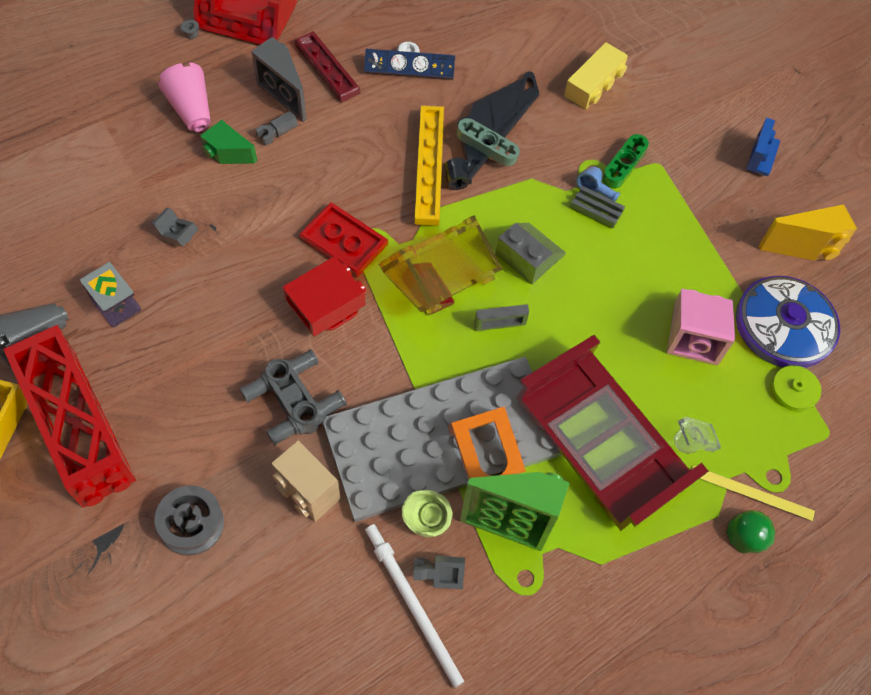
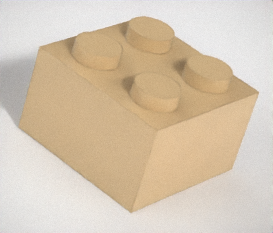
[271,441,340,522]

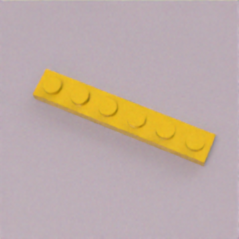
[415,106,444,226]

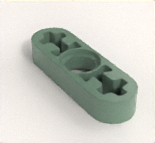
[456,118,520,166]

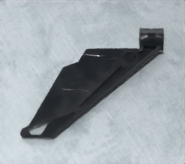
[444,71,539,190]

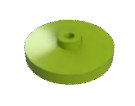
[772,366,821,411]

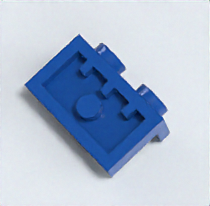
[746,117,780,176]

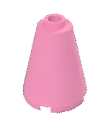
[157,63,211,132]

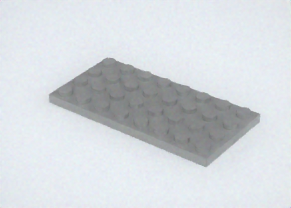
[323,357,562,523]

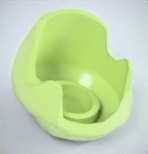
[402,490,453,537]

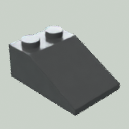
[251,37,307,122]

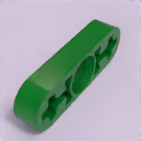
[603,134,649,188]

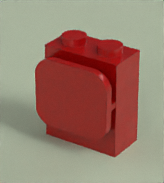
[282,256,367,337]

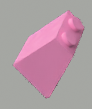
[667,289,735,365]

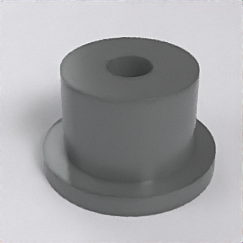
[181,20,199,39]

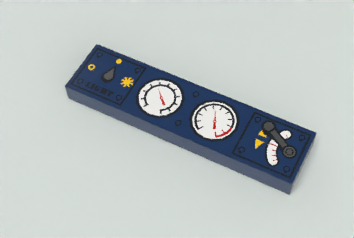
[364,49,455,80]

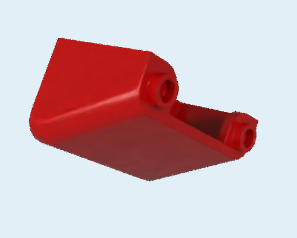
[194,0,298,44]

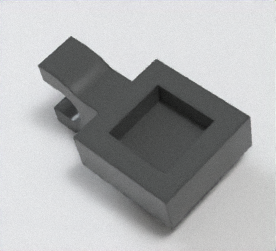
[413,555,465,590]

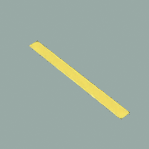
[693,466,815,521]

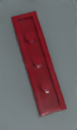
[295,31,360,103]

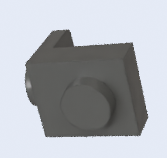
[152,208,199,247]

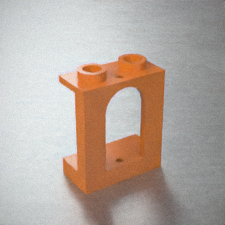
[447,406,526,481]

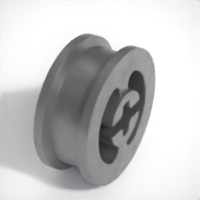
[155,486,224,556]

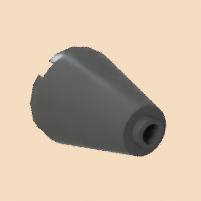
[0,303,69,367]

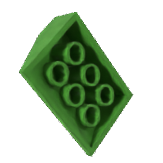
[460,472,569,551]

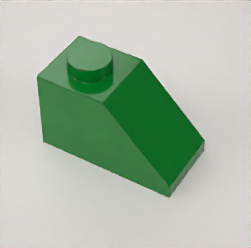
[200,120,257,164]

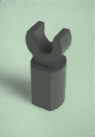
[256,111,298,145]

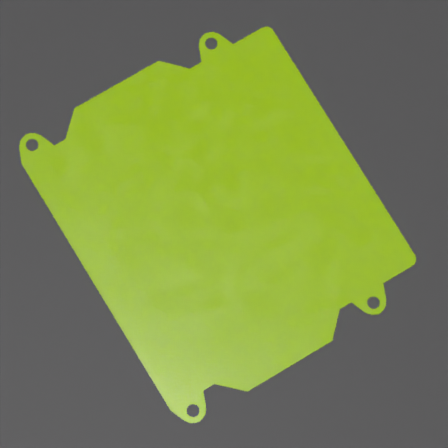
[363,160,830,596]

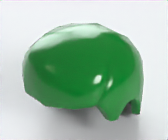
[727,510,776,554]

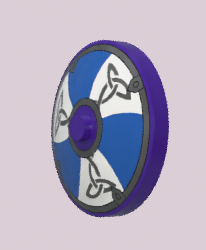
[736,276,840,368]

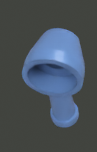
[576,166,620,201]

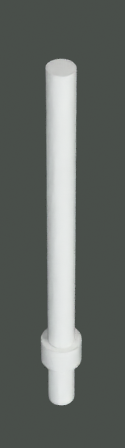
[365,524,465,688]

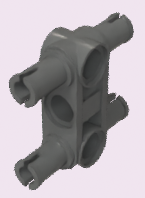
[239,349,347,446]

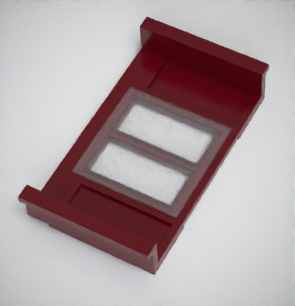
[516,335,709,531]

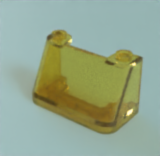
[378,215,503,314]

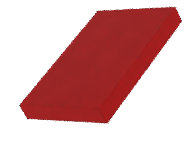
[299,202,389,278]

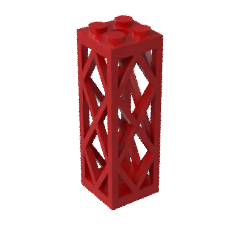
[3,325,137,508]

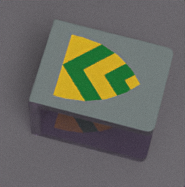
[80,262,141,328]

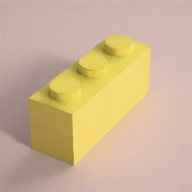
[564,42,628,110]

